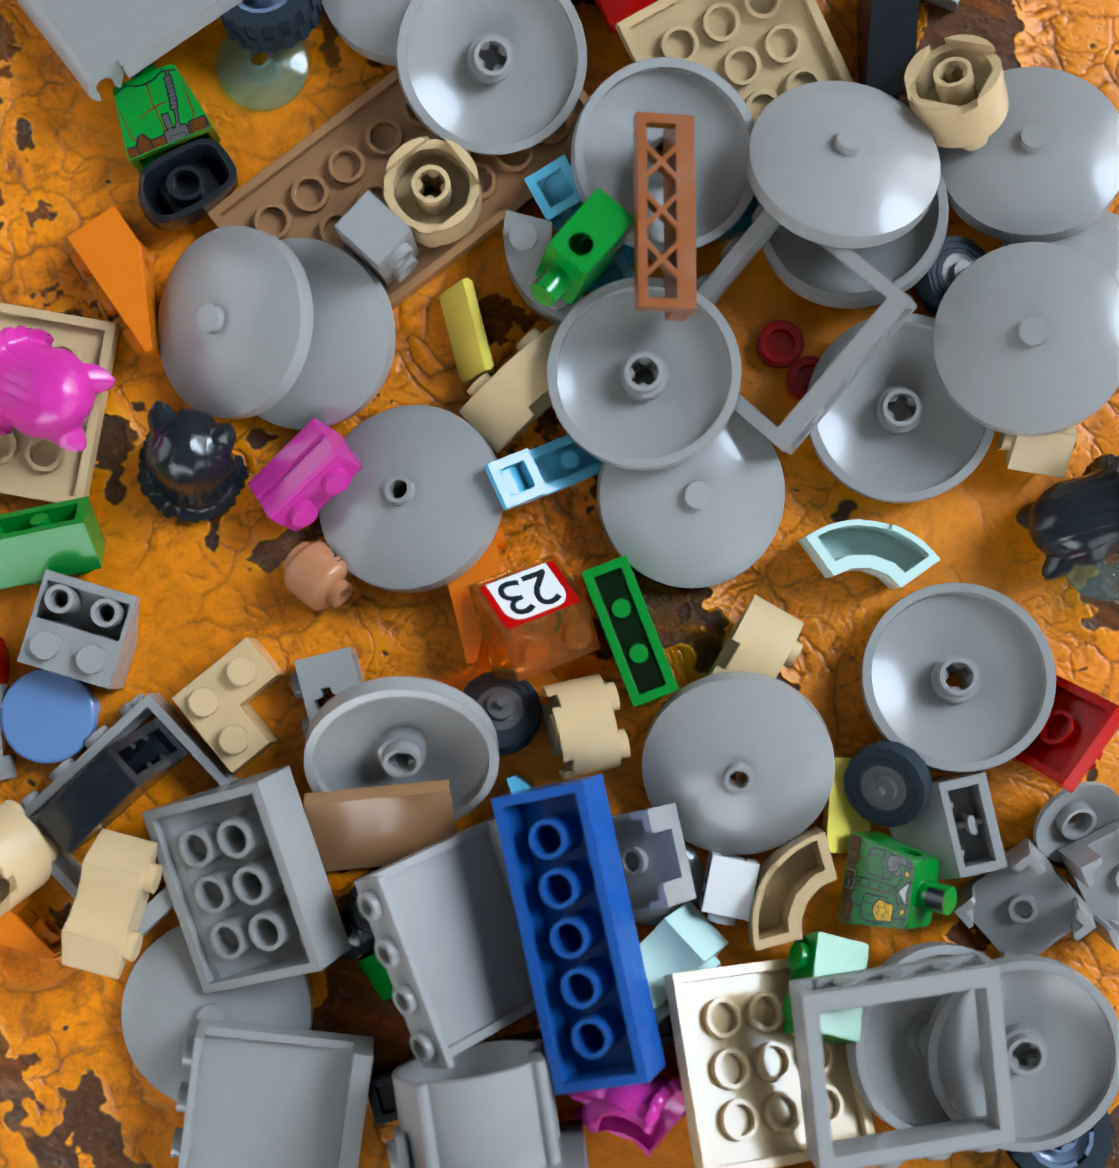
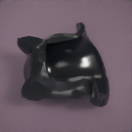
[137,400,249,524]
[1015,454,1119,581]

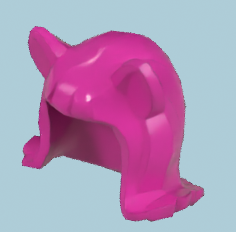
[0,325,116,452]
[570,1074,686,1157]

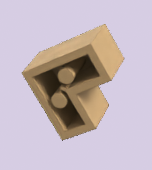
[171,637,285,773]

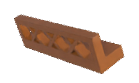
[633,112,697,321]

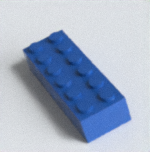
[491,774,666,1095]

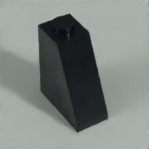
[857,0,919,100]
[37,718,189,854]

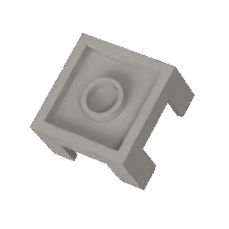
[612,803,697,911]
[1058,820,1119,951]
[954,837,1096,957]

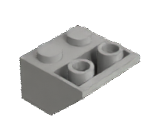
[17,569,140,689]
[889,771,1008,880]

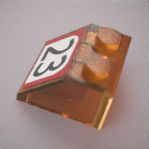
[468,555,601,682]

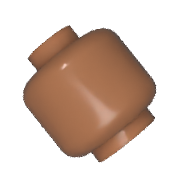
[283,541,353,610]

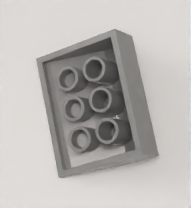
[142,766,351,994]

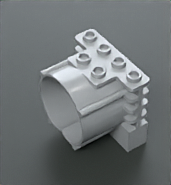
[388,1038,590,1168]

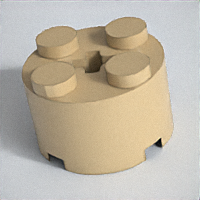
[904,34,1009,151]
[383,137,482,248]
[541,673,631,780]
[0,800,58,917]

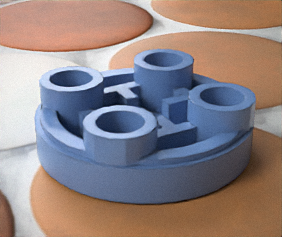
[0,669,101,764]

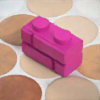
[248,418,363,533]

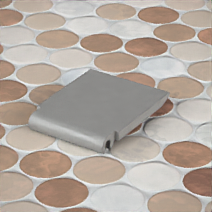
[16,0,244,101]

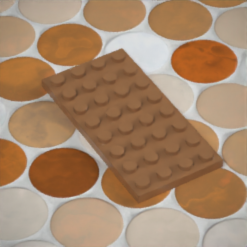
[208,69,590,310]

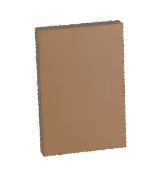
[303,779,457,872]

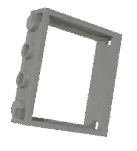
[696,204,917,455]
[20,692,239,937]
[789,951,1016,1168]

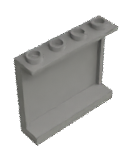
[354,815,536,1069]
[171,1018,374,1168]

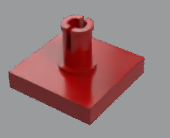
[1011,675,1119,794]

